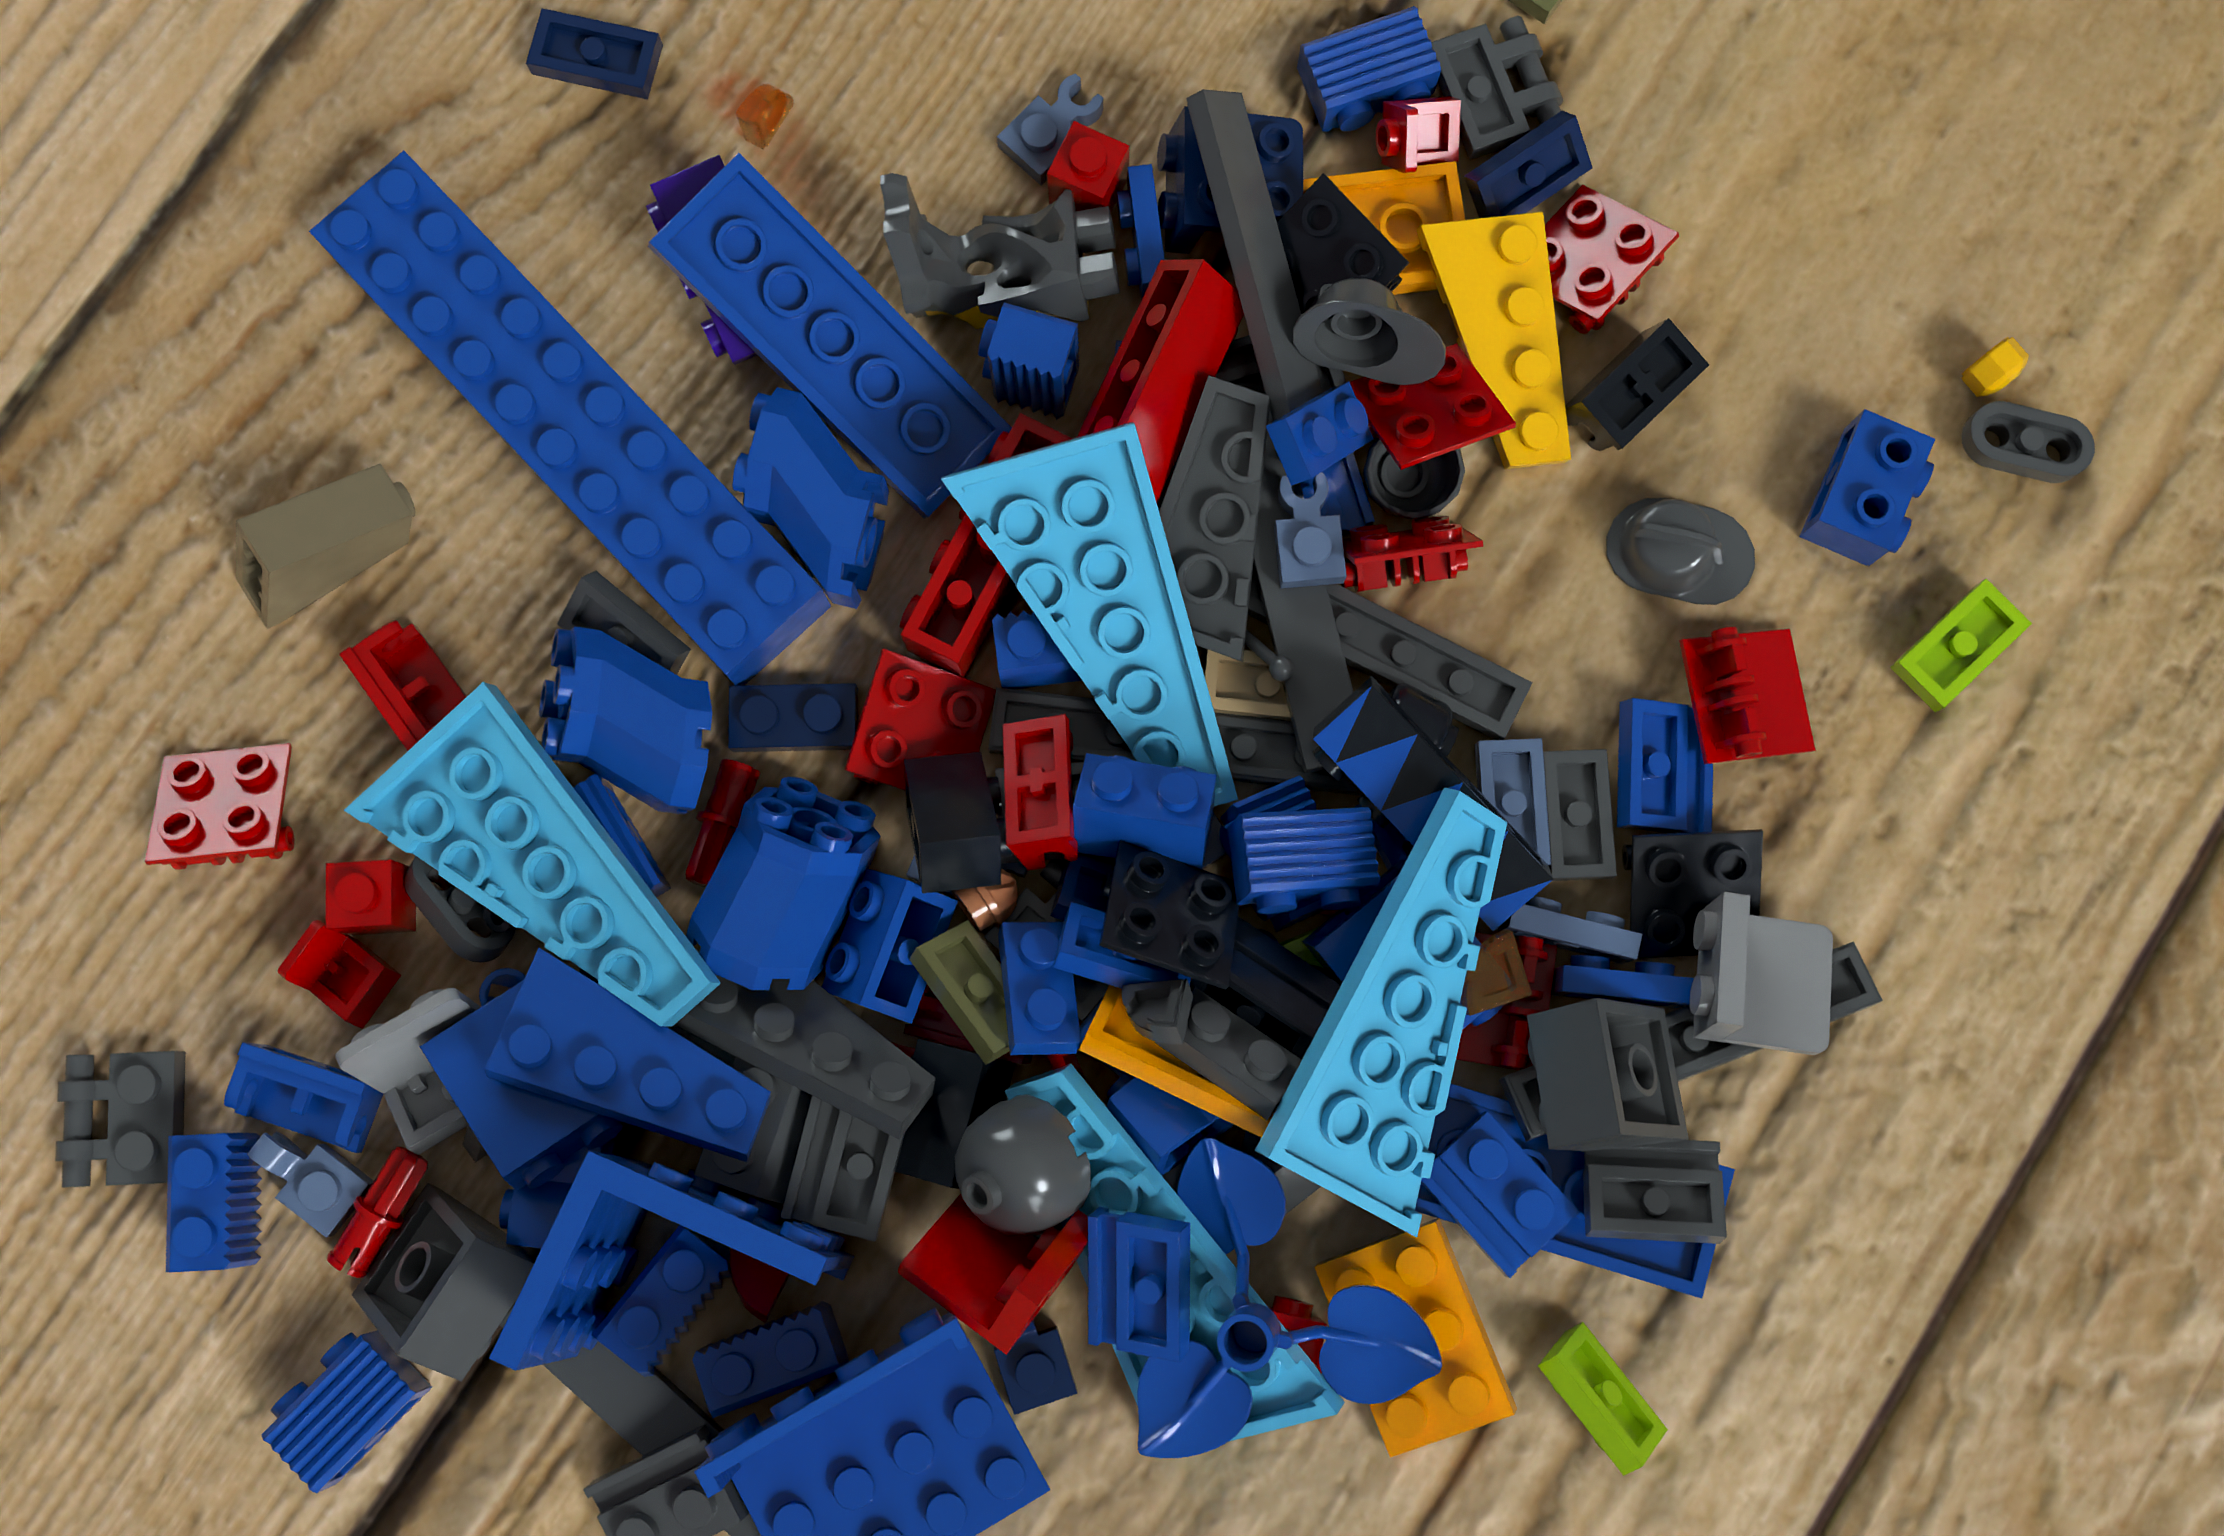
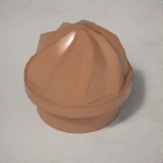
[951,869,1018,932]

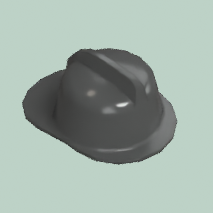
[1293,278,1446,385]
[1606,498,1755,605]

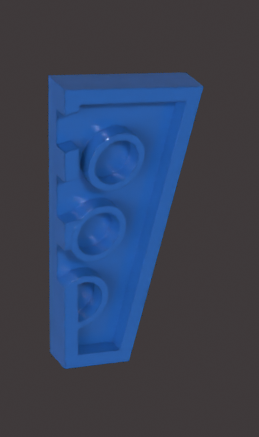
[484,947,771,1162]

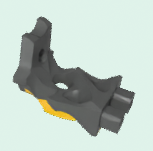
[880,173,1120,329]

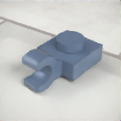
[247,1132,374,1238]

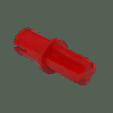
[685,759,761,887]
[326,1146,428,1278]

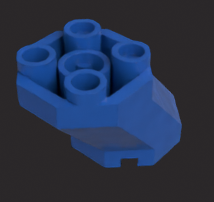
[732,387,889,609]
[539,626,713,814]
[686,777,881,990]

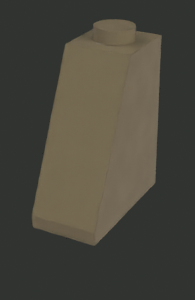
[236,463,415,629]

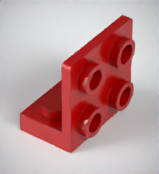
[898,1194,1088,1355]

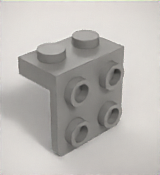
[1690,892,1833,1055]
[335,988,481,1155]

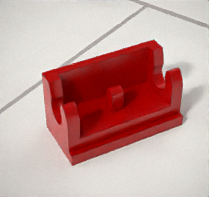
[339,620,467,751]
[1003,714,1078,871]

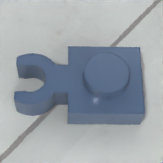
[997,74,1104,186]
[1274,472,1347,589]

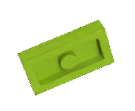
[1890,579,2032,712]
[1538,1322,1668,1476]

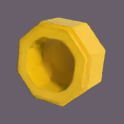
[1961,337,2029,397]

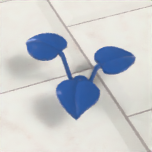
[1137,1137,1442,1458]

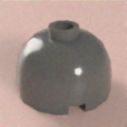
[955,1094,1091,1236]

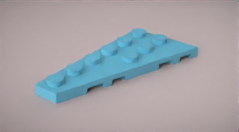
[941,422,1238,806]
[344,682,721,1027]
[1255,787,1507,1237]
[1005,1064,1345,1459]

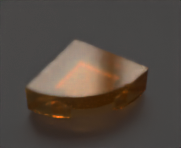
[735,84,794,150]
[1461,929,1532,1016]

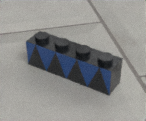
[1313,676,1553,931]

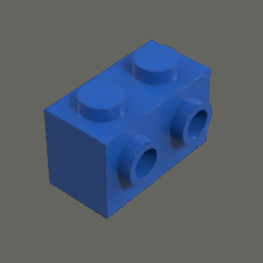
[1799,409,1935,567]
[1073,753,1217,869]
[821,869,958,1024]

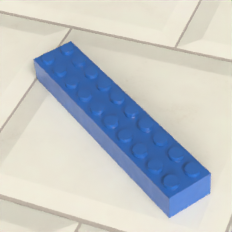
[309,150,832,686]

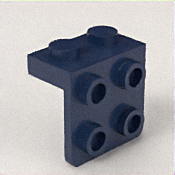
[1157,106,1303,254]

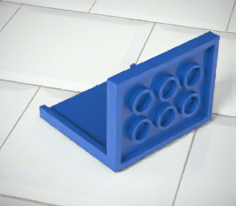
[489,1150,855,1371]
[694,1307,1050,1536]

